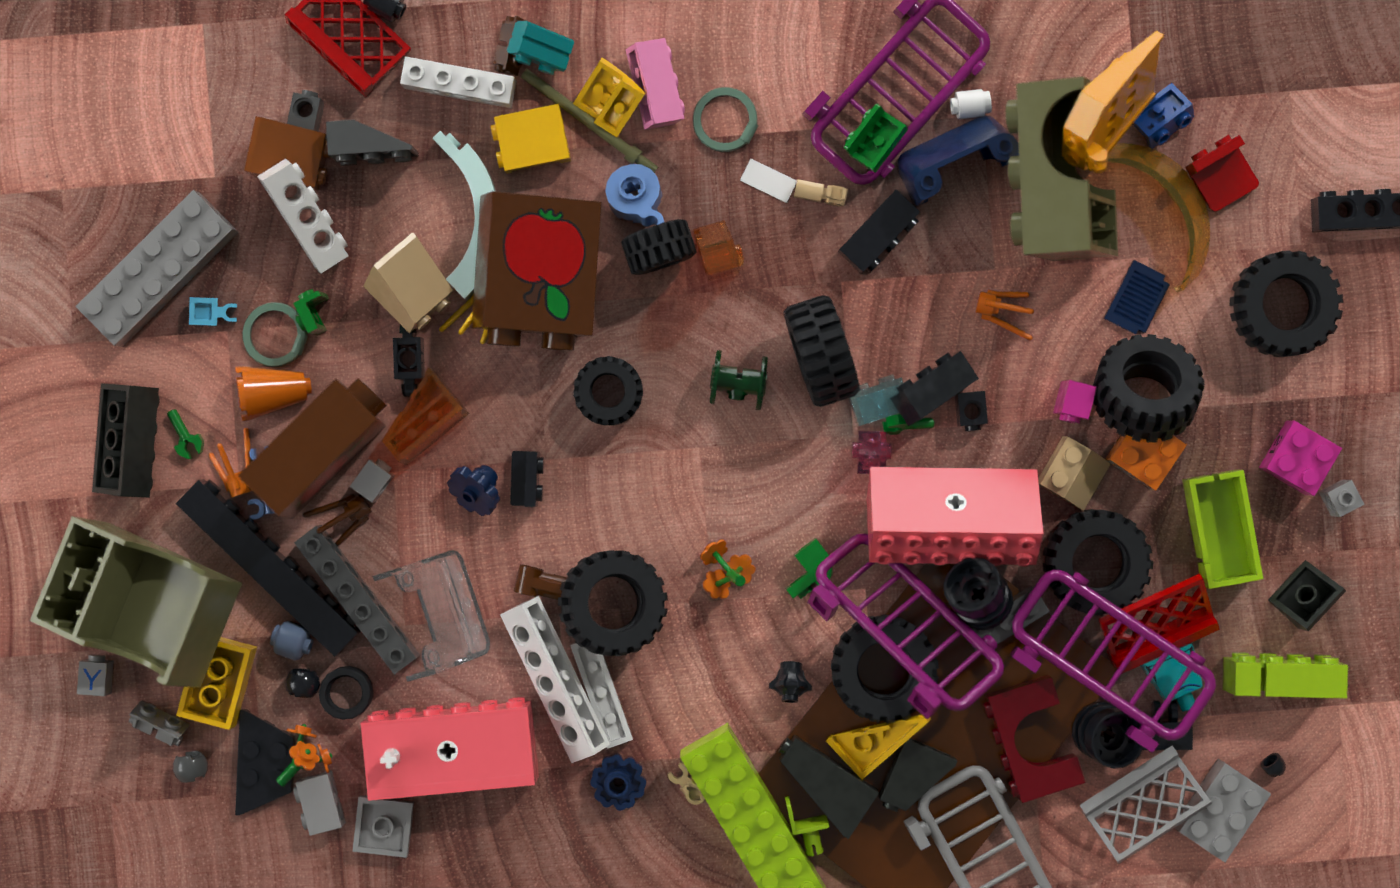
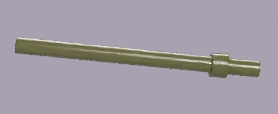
[521,69,659,173]

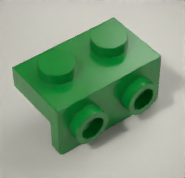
[844,103,908,173]
[293,289,329,336]

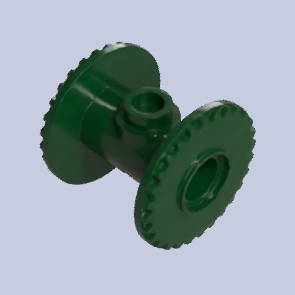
[710,350,768,410]

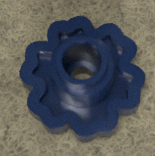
[447,465,500,516]
[590,753,647,811]

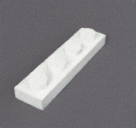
[570,643,633,749]

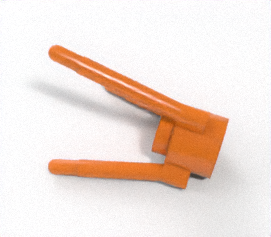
[976,289,1034,340]
[209,428,252,498]

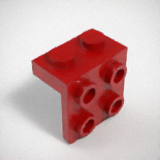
[1185,135,1259,212]

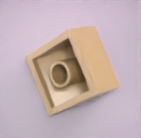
[1038,436,1111,511]

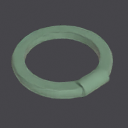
[693,87,758,152]
[242,302,308,367]

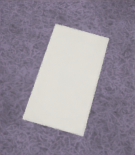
[740,159,797,203]

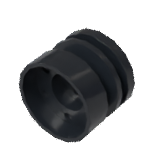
[943,557,1013,630]
[1072,701,1143,769]

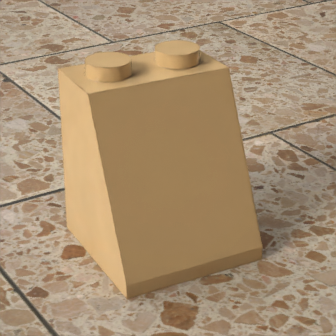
[363,232,453,333]

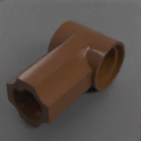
[513,564,567,600]

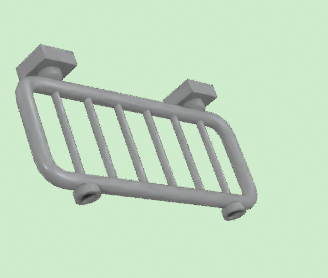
[903,765,1052,888]

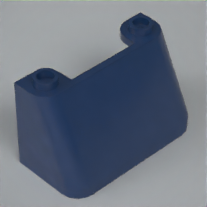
[897,115,1019,207]

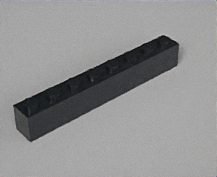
[176,479,361,657]

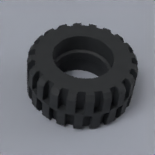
[1229,250,1343,357]
[784,295,860,407]
[1093,334,1204,442]
[1042,509,1153,616]
[558,550,668,656]
[831,615,939,723]

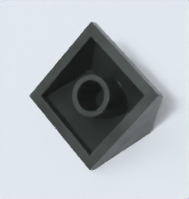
[1268,560,1346,631]

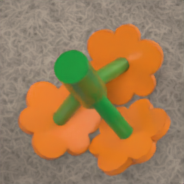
[700,539,756,599]
[276,724,332,787]

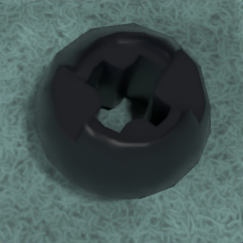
[285,669,320,698]

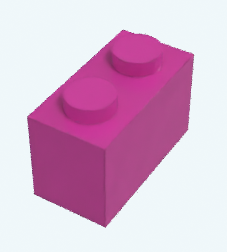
[1053,380,1097,424]

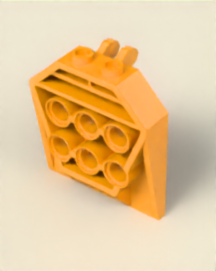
[1062,31,1164,173]

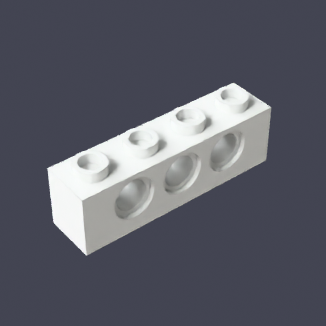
[400,56,517,108]
[257,159,348,274]

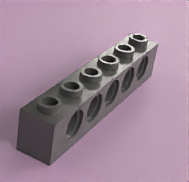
[294,525,420,675]

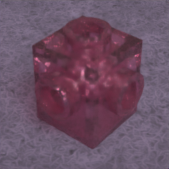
[852,431,892,474]

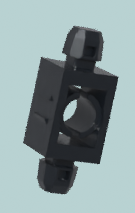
[393,324,425,397]

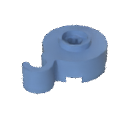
[605,164,664,227]

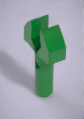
[167,409,204,459]
[882,414,934,435]

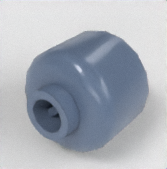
[270,621,314,661]

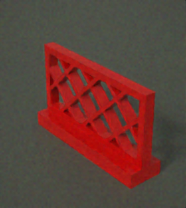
[284,0,411,98]
[1098,573,1220,674]

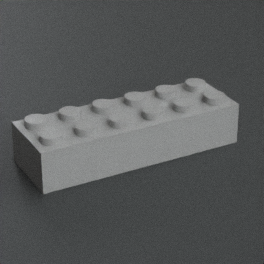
[75,190,239,347]

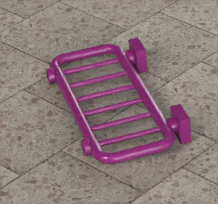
[802,0,991,185]
[807,533,1004,720]
[1010,570,1216,753]

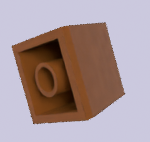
[244,116,330,191]

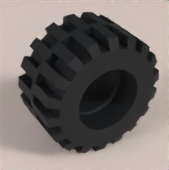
[621,219,697,275]
[573,356,643,426]

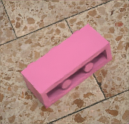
[626,38,685,130]

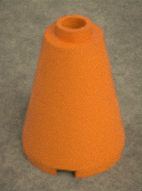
[235,366,312,422]

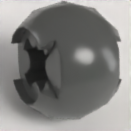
[173,751,208,783]

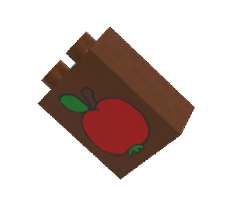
[472,191,602,351]
[238,378,387,519]

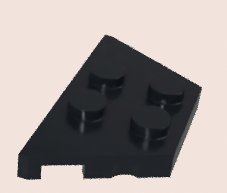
[235,709,295,816]

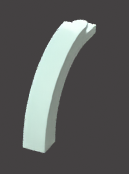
[433,131,496,301]

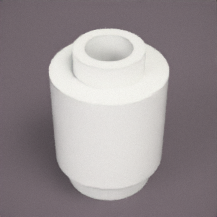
[950,89,992,119]

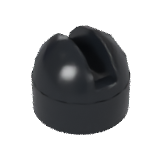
[1261,753,1286,777]

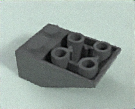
[326,120,419,166]

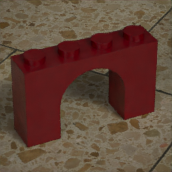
[983,674,1086,803]

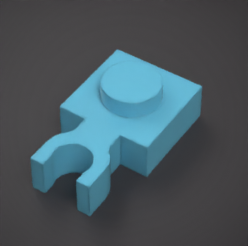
[189,297,237,326]

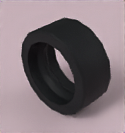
[319,666,373,720]

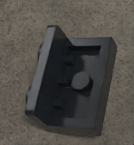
[510,451,544,507]

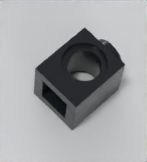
[955,391,988,431]

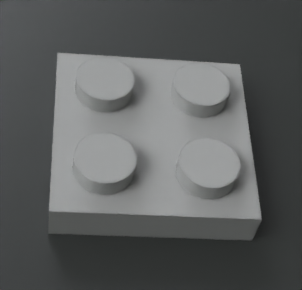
[352,795,414,858]

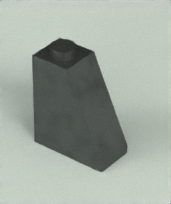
[878,738,957,812]

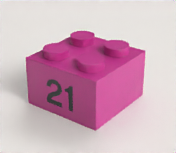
[1259,420,1342,496]

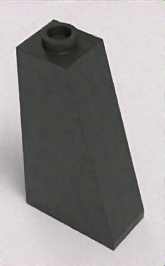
[778,735,879,839]

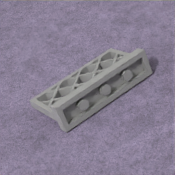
[1080,746,1212,864]

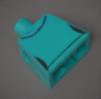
[1141,643,1203,712]

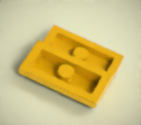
[573,57,645,137]

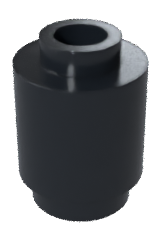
[363,0,407,22]

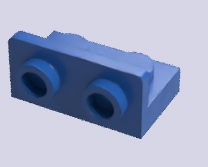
[1133,83,1194,149]

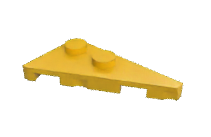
[826,714,931,780]

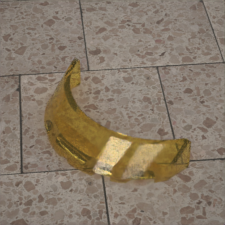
[1077,143,1210,292]

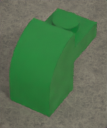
[785,538,832,599]

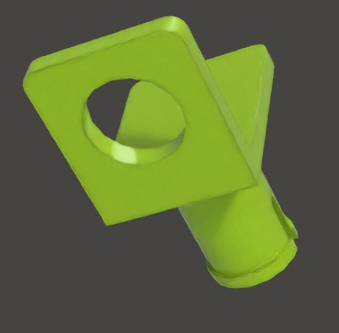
[785,797,829,856]

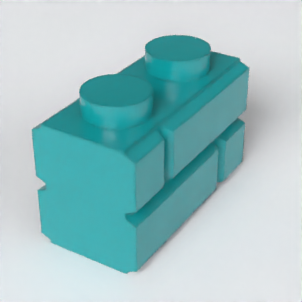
[507,21,574,75]

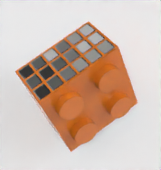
[1105,435,1187,491]

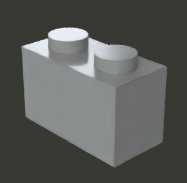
[293,770,346,836]

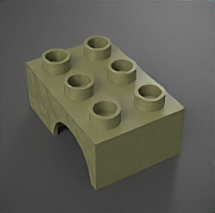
[1005,77,1118,261]
[30,516,242,687]

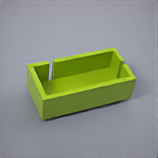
[1182,470,1263,589]
[1223,652,1348,699]

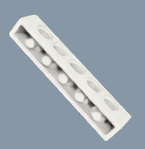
[500,596,610,763]

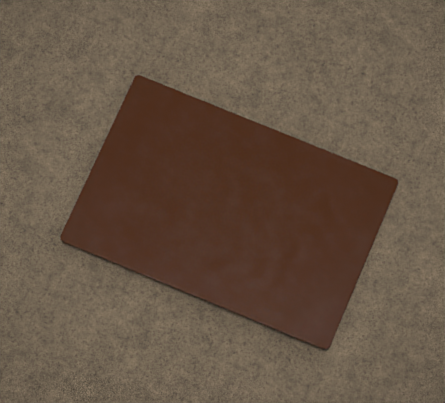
[758,563,1117,888]

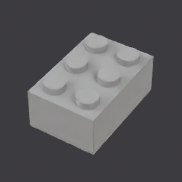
[1175,759,1271,862]

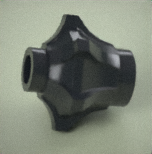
[769,661,812,703]

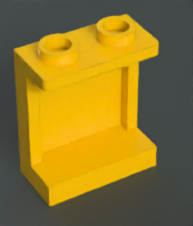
[491,104,571,174]

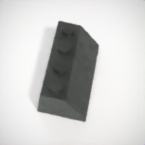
[92,383,160,498]

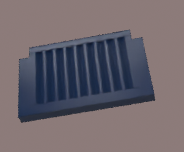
[1103,260,1170,334]

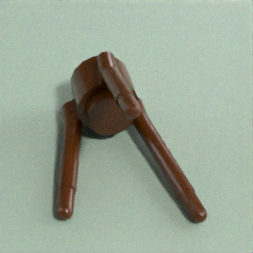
[303,494,372,545]

